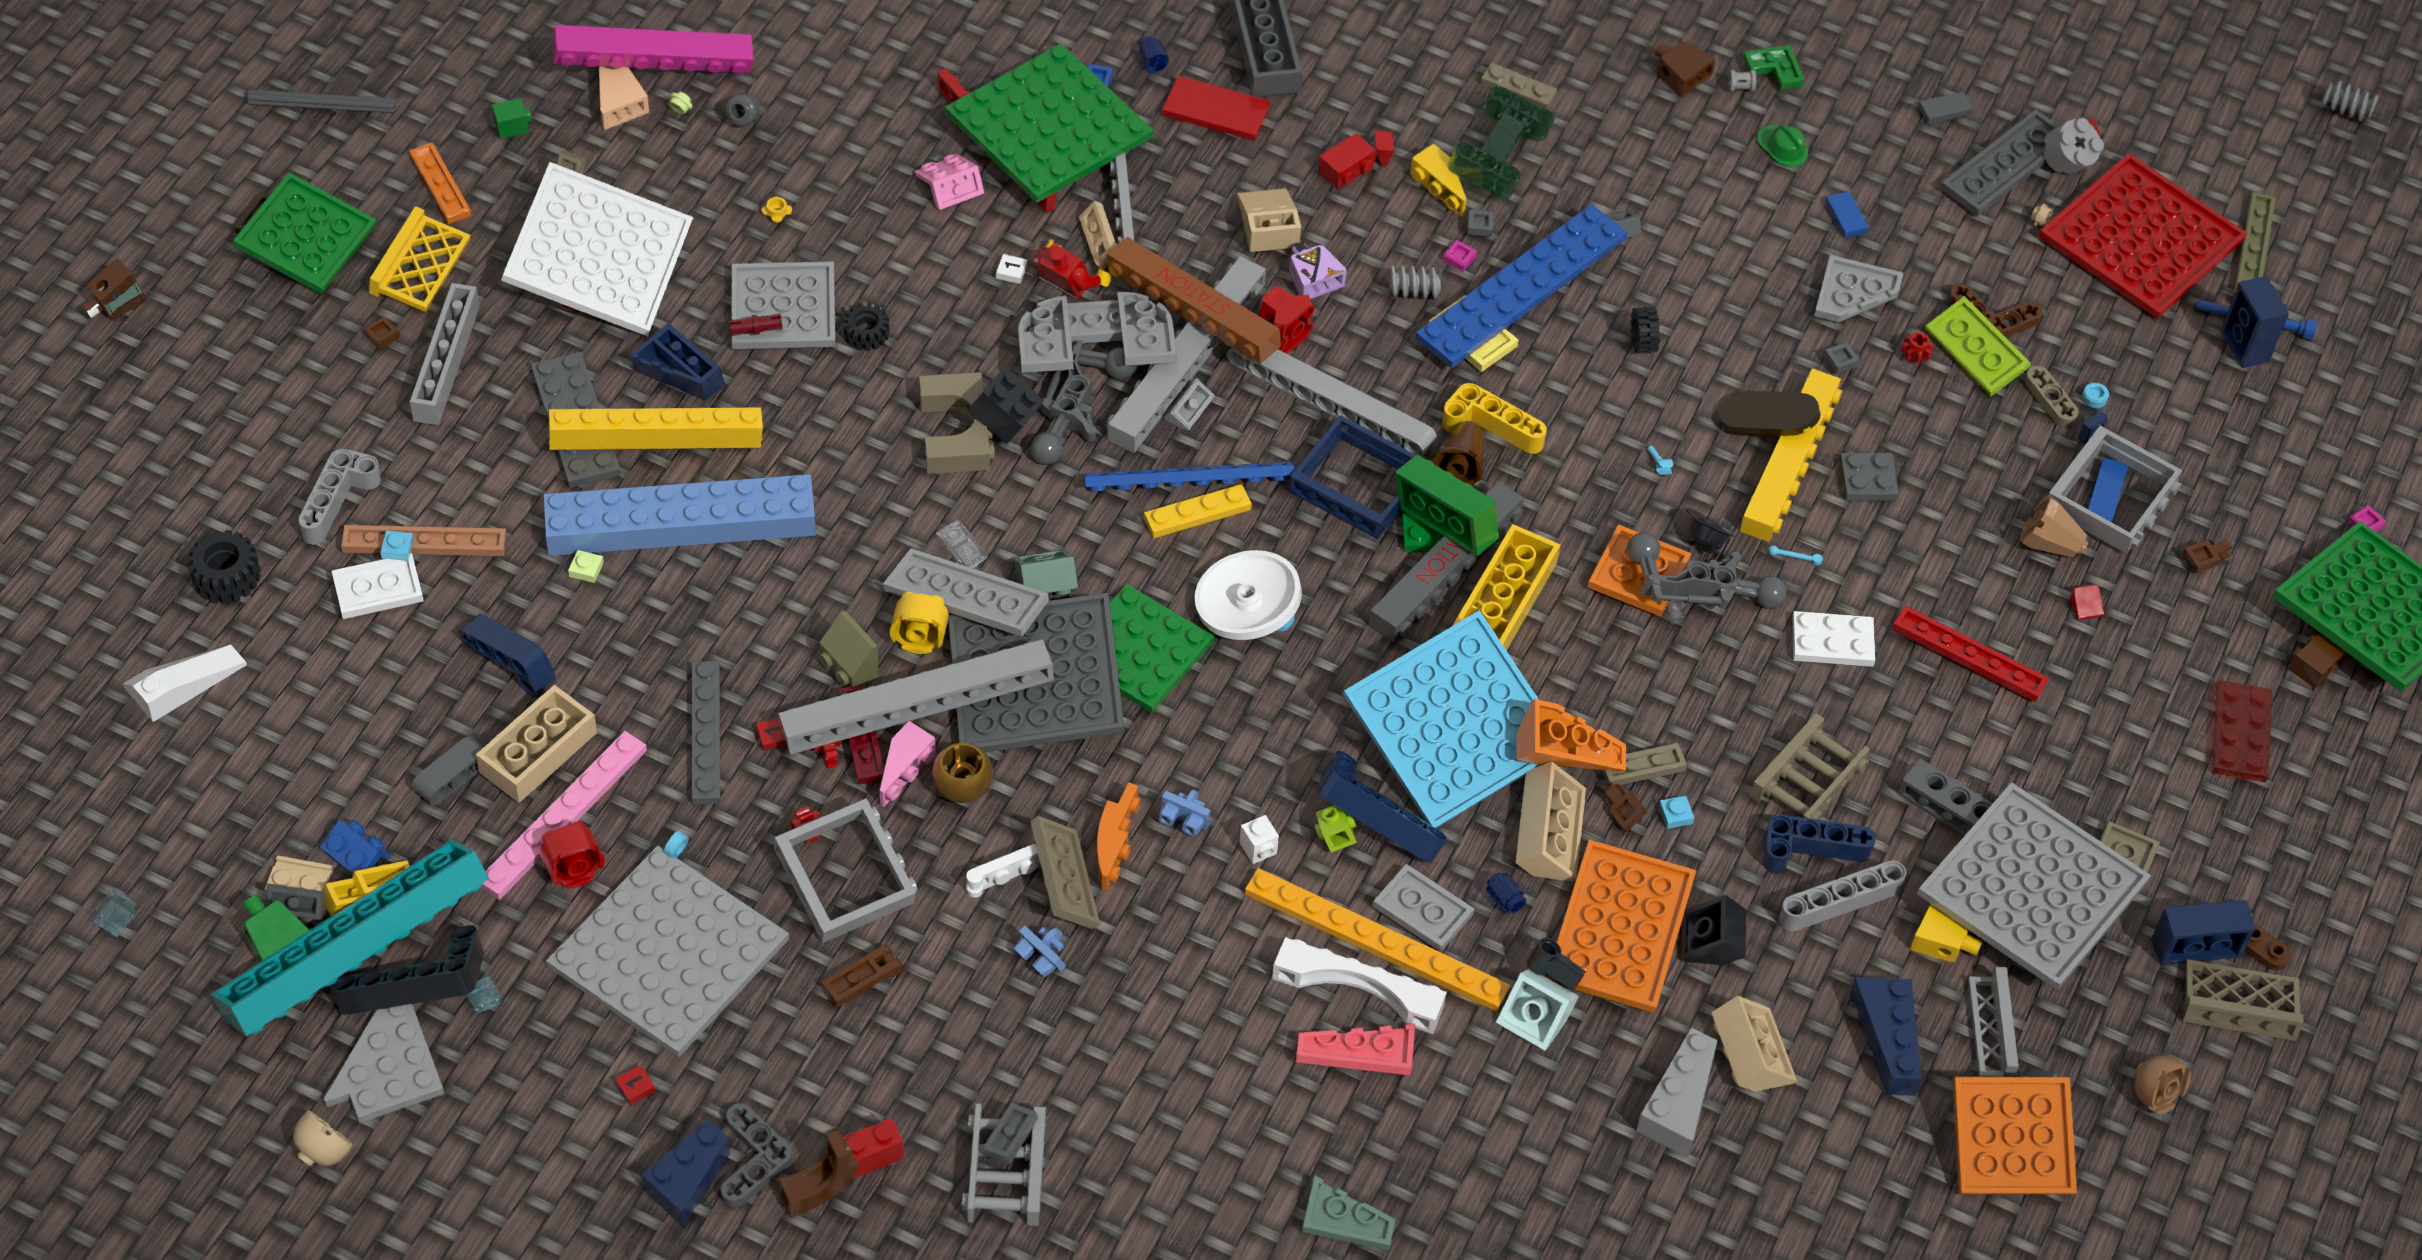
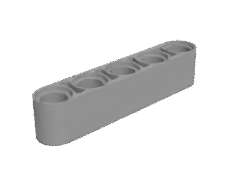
[1779,861,1906,931]

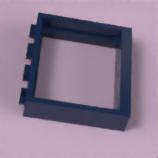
[1289,415,1420,539]

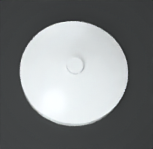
[1195,550,1302,640]

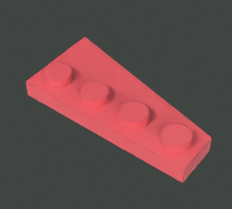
[1296,1024,1415,1075]

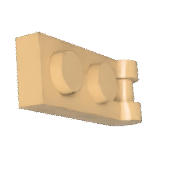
[1079,201,1117,269]

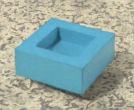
[381,531,414,561]
[1659,796,1695,829]

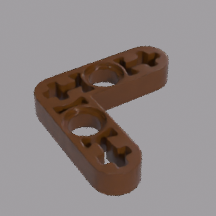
[1949,283,2043,338]

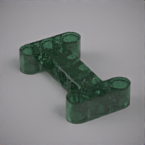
[1448,86,1555,198]

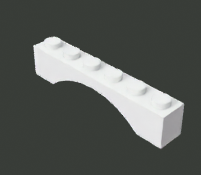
[1272,937,1446,1034]

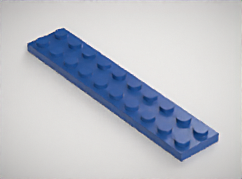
[1415,204,1628,368]

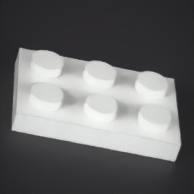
[332,553,424,619]
[1792,611,1875,667]

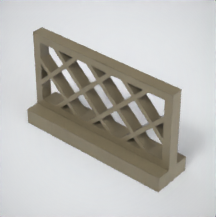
[2183,959,2303,1041]

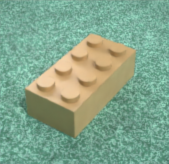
[476,685,597,803]

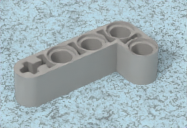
[299,449,381,545]

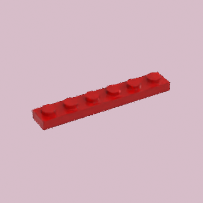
[1892,605,2049,702]

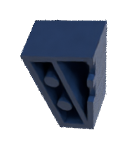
[642,1119,730,1228]

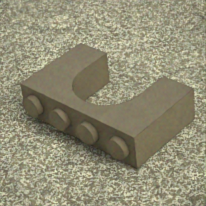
[919,372,995,474]

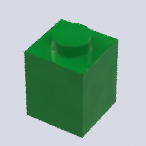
[492,98,532,139]

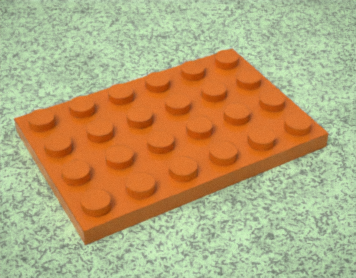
[1546,840,1696,1013]

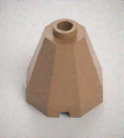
[2019,495,2088,557]

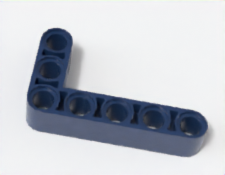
[1317,750,1447,863]

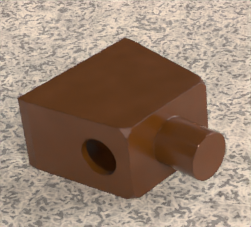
[1655,41,1716,98]

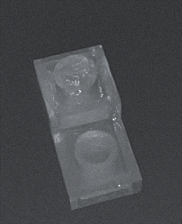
[936,520,987,568]

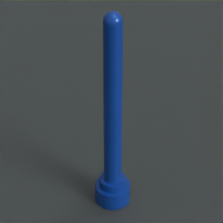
[2195,300,2317,340]

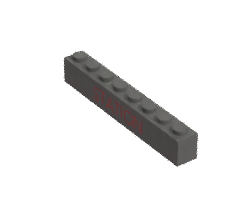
[1369,481,1524,643]

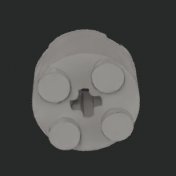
[2044,118,2104,175]

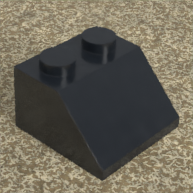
[1680,895,1746,966]

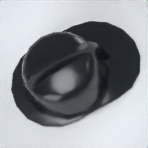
[1686,508,1735,554]

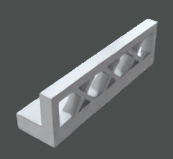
[1968,967,2019,1077]

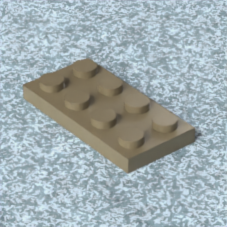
[1030,816,1100,929]

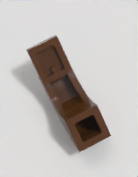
[779,1130,858,1218]

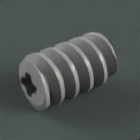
[2322,80,2378,122]
[1389,265,1442,299]

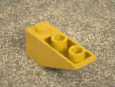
[1410,144,1467,217]

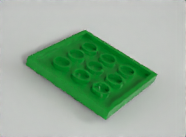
[233,172,377,294]
[1110,584,1214,714]

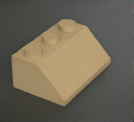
[1711,996,1797,1092]

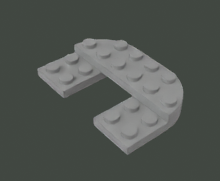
[1018,292,1177,373]

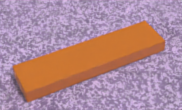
[409,142,472,224]

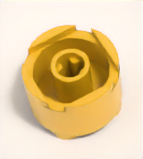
[890,592,949,654]

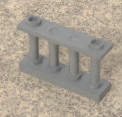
[962,1104,1046,1226]

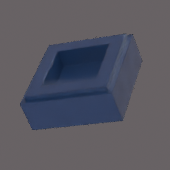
[2078,411,2108,444]

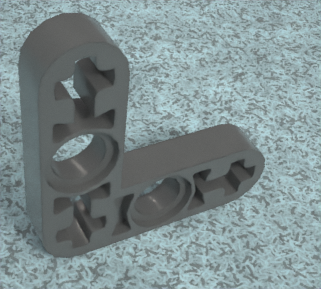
[721,1103,793,1208]

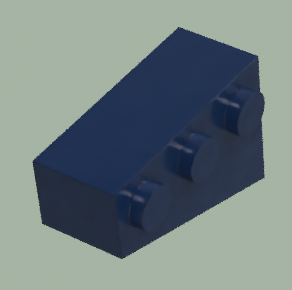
[630,323,725,400]

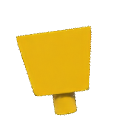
[1910,904,1983,962]

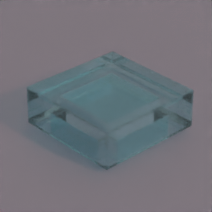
[466,976,503,1014]

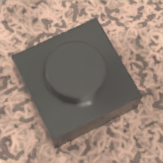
[1467,209,1494,237]
[1824,342,1860,374]

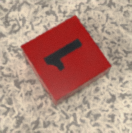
[756,718,787,750]
[615,1065,656,1105]

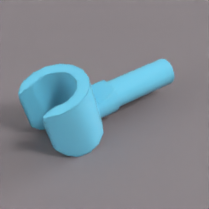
[1647,446,1673,475]

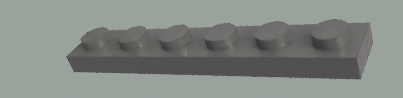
[692,661,721,805]

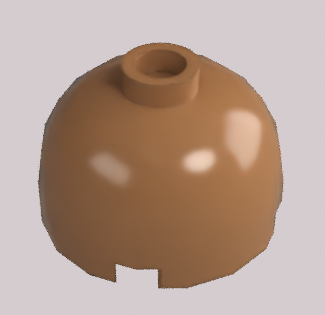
[2134,1055,2191,1114]

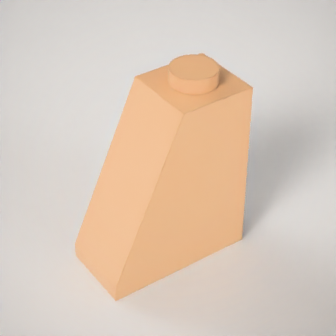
[599,66,649,130]

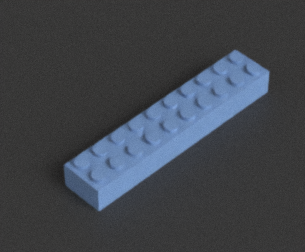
[544,474,816,556]

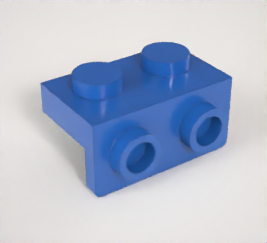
[320,819,391,874]

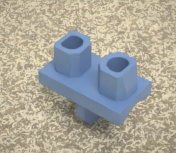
[1159,789,1211,837]
[1014,925,1066,978]

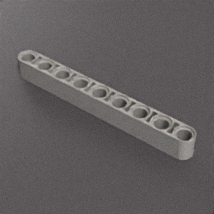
[1227,347,1437,457]

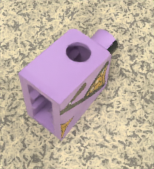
[1289,242,1346,299]

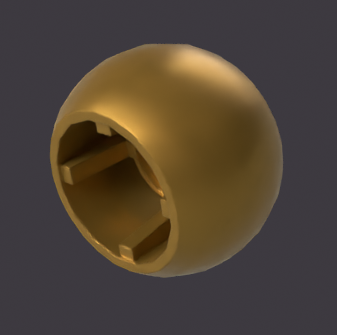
[932,743,993,803]

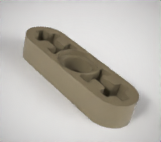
[2025,366,2079,428]

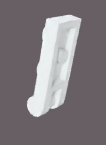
[966,844,1039,898]

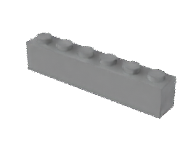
[410,283,480,425]

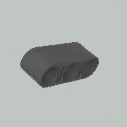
[412,736,484,806]

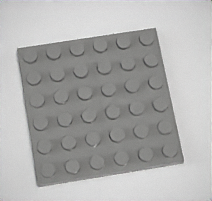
[1917,782,2151,990]
[546,846,789,1057]

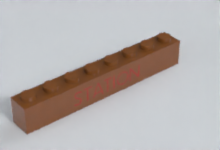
[1107,237,1281,364]

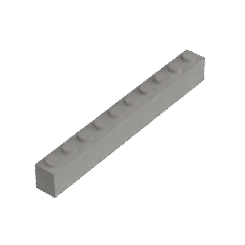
[1106,256,1266,453]
[779,639,1054,755]

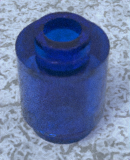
[1139,36,1169,72]
[1486,872,1527,914]

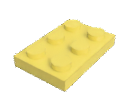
[1429,295,1519,372]

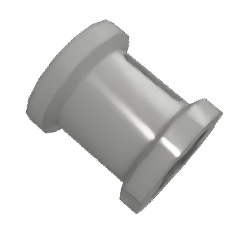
[1728,70,1756,92]

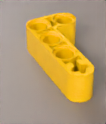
[1442,383,1547,454]

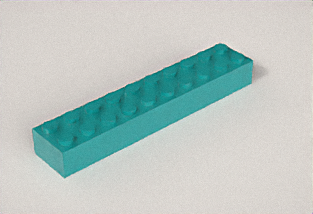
[211,840,489,1036]

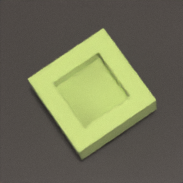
[568,550,604,583]

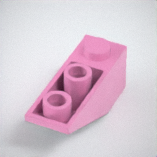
[880,721,936,808]

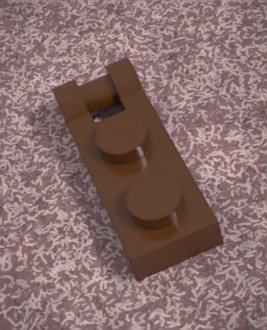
[821,945,904,1008]

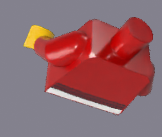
[1033,239,1112,300]

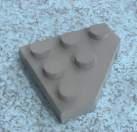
[1814,255,1903,322]

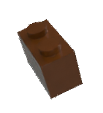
[2289,631,2349,689]

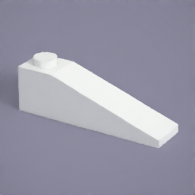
[122,645,247,722]

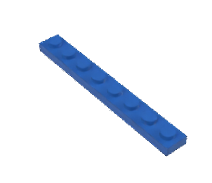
[1083,462,1294,491]

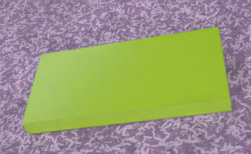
[1925,296,2031,396]

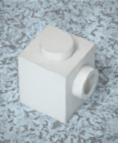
[1239,815,1279,864]

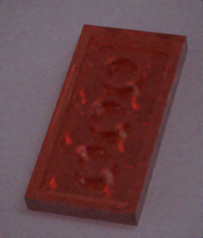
[2212,680,2272,783]

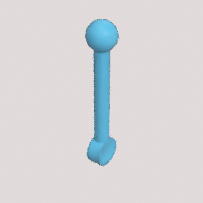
[1768,545,1823,565]

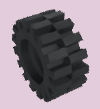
[843,302,890,351]
[1630,307,1660,353]

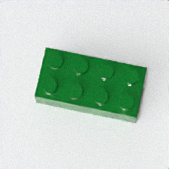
[1395,455,1499,556]

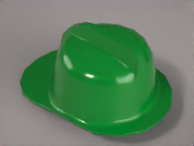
[1757,125,1808,167]

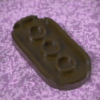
[1719,391,1821,436]

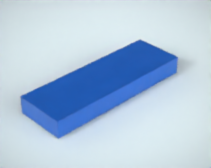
[2088,458,2128,522]

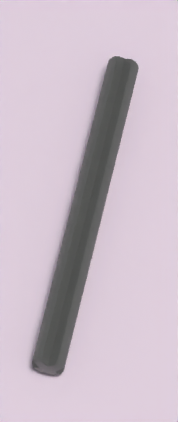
[247,89,396,113]

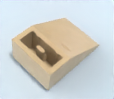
[1237,189,1301,252]

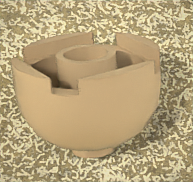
[293,1110,354,1166]

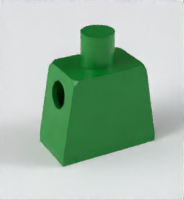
[241,894,309,963]

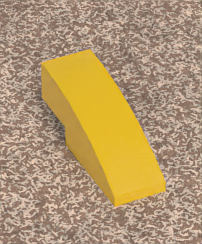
[324,861,410,917]

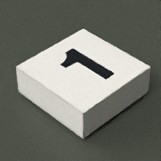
[996,254,1028,284]

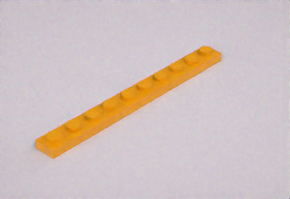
[1245,868,1511,1012]

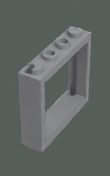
[2049,426,2182,554]
[774,798,918,943]

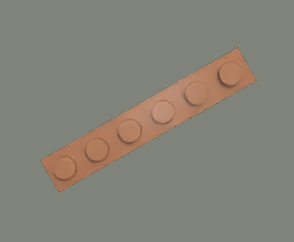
[341,525,507,556]

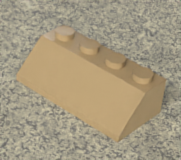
[1516,761,1586,882]

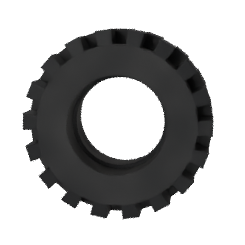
[187,530,261,604]

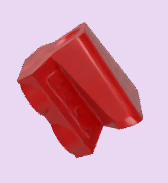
[1258,287,1315,354]

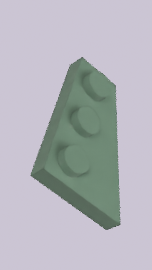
[1302,1176,1396,1251]

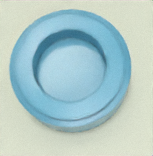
[2082,383,2109,408]
[664,830,689,858]

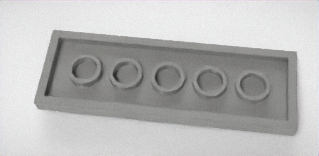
[883,548,1049,637]

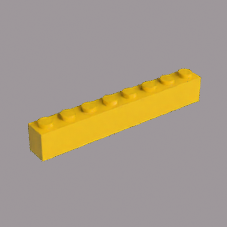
[1740,368,1842,542]
[549,408,763,450]

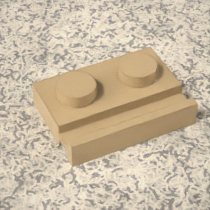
[265,855,333,894]

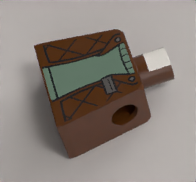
[81,258,147,320]

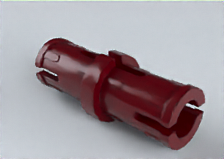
[729,313,783,336]

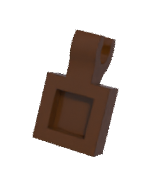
[2183,539,2233,574]
[1603,782,1648,831]

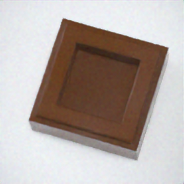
[363,316,400,350]

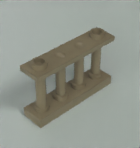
[1750,713,1870,820]

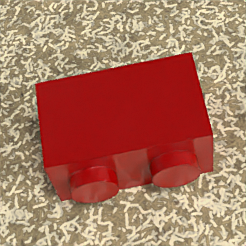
[1318,133,1376,190]
[841,1118,904,1179]

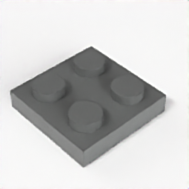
[1839,453,1899,501]

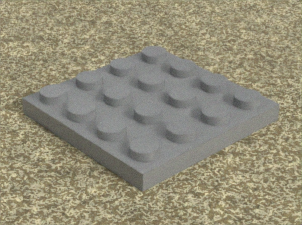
[732,262,836,349]

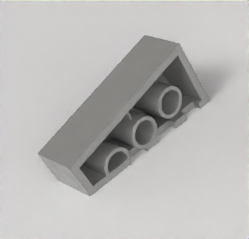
[1637,1028,1717,1158]

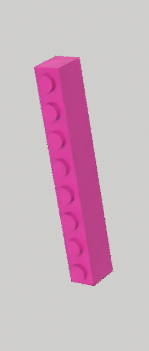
[552,25,753,74]

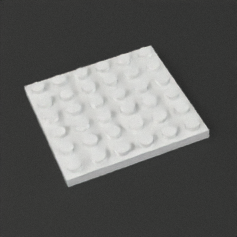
[501,162,693,336]

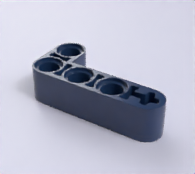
[458,614,556,697]
[1763,815,1876,873]

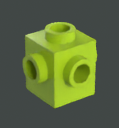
[1315,805,1357,853]

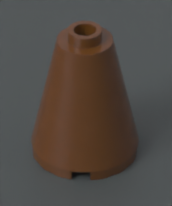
[1432,421,1483,487]

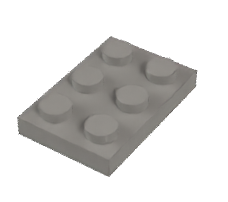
[1373,864,1474,952]

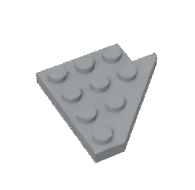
[324,1004,444,1123]

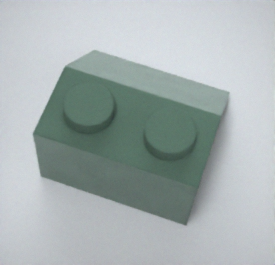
[1013,549,1078,595]

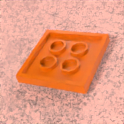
[1587,524,1692,617]

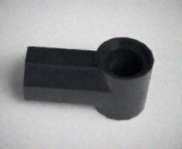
[1527,938,1586,992]

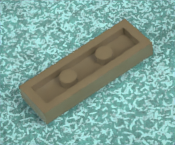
[1481,63,1557,111]
[1602,743,1687,786]

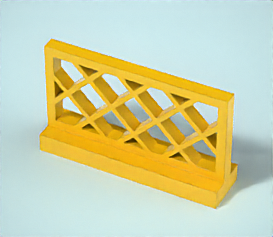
[369,206,471,312]

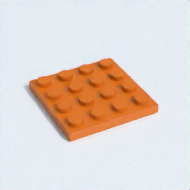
[1953,1077,2077,1195]

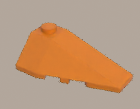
[1516,699,1626,772]

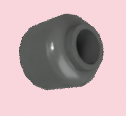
[725,93,761,126]

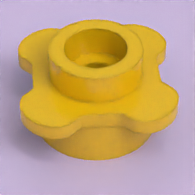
[762,197,792,223]

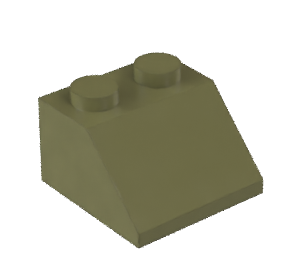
[819,611,879,687]

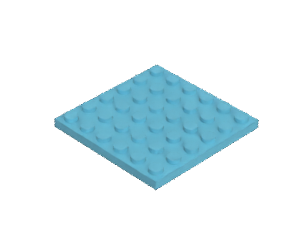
[1342,610,1540,828]

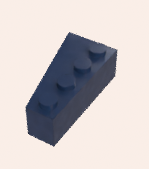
[1850,977,1921,1096]

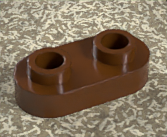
[2244,924,2291,971]

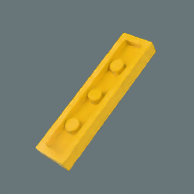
[1144,484,1252,539]

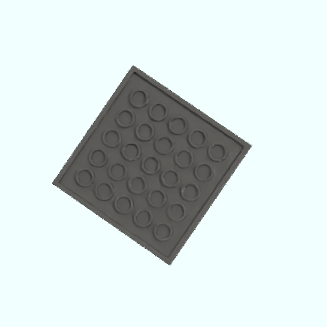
[948,593,1125,753]

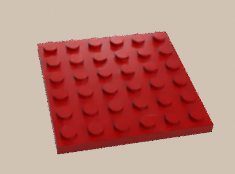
[2038,153,2248,319]

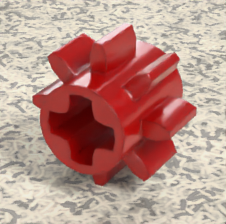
[1901,332,1934,364]
[790,806,821,843]

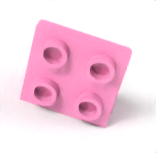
[915,154,984,210]

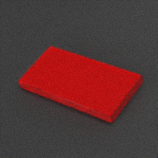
[1162,76,1271,141]

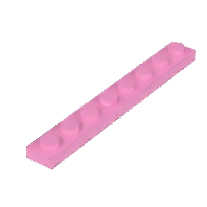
[481,731,647,900]

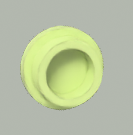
[668,92,692,115]

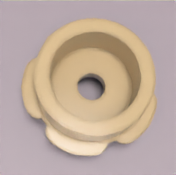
[2031,204,2053,227]

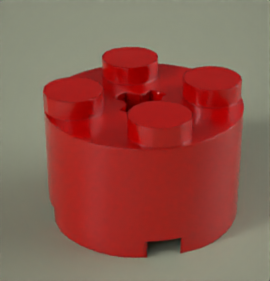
[539,821,605,889]

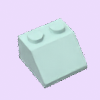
[1496,969,1579,1050]

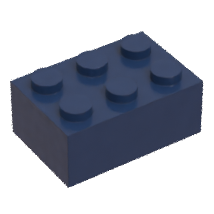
[2220,276,2289,368]
[2152,899,2255,965]

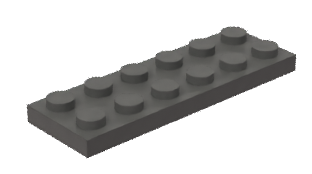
[1940,110,2059,216]
[531,352,621,488]

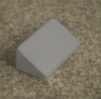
[1163,378,1215,431]

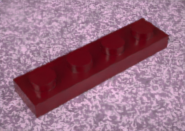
[838,685,884,785]

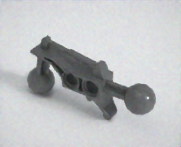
[1030,340,1137,465]
[1627,532,1787,609]

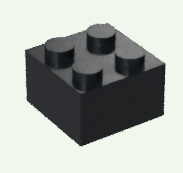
[968,367,1044,444]

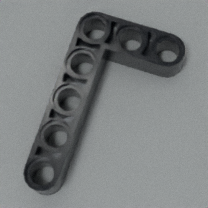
[331,925,484,1015]

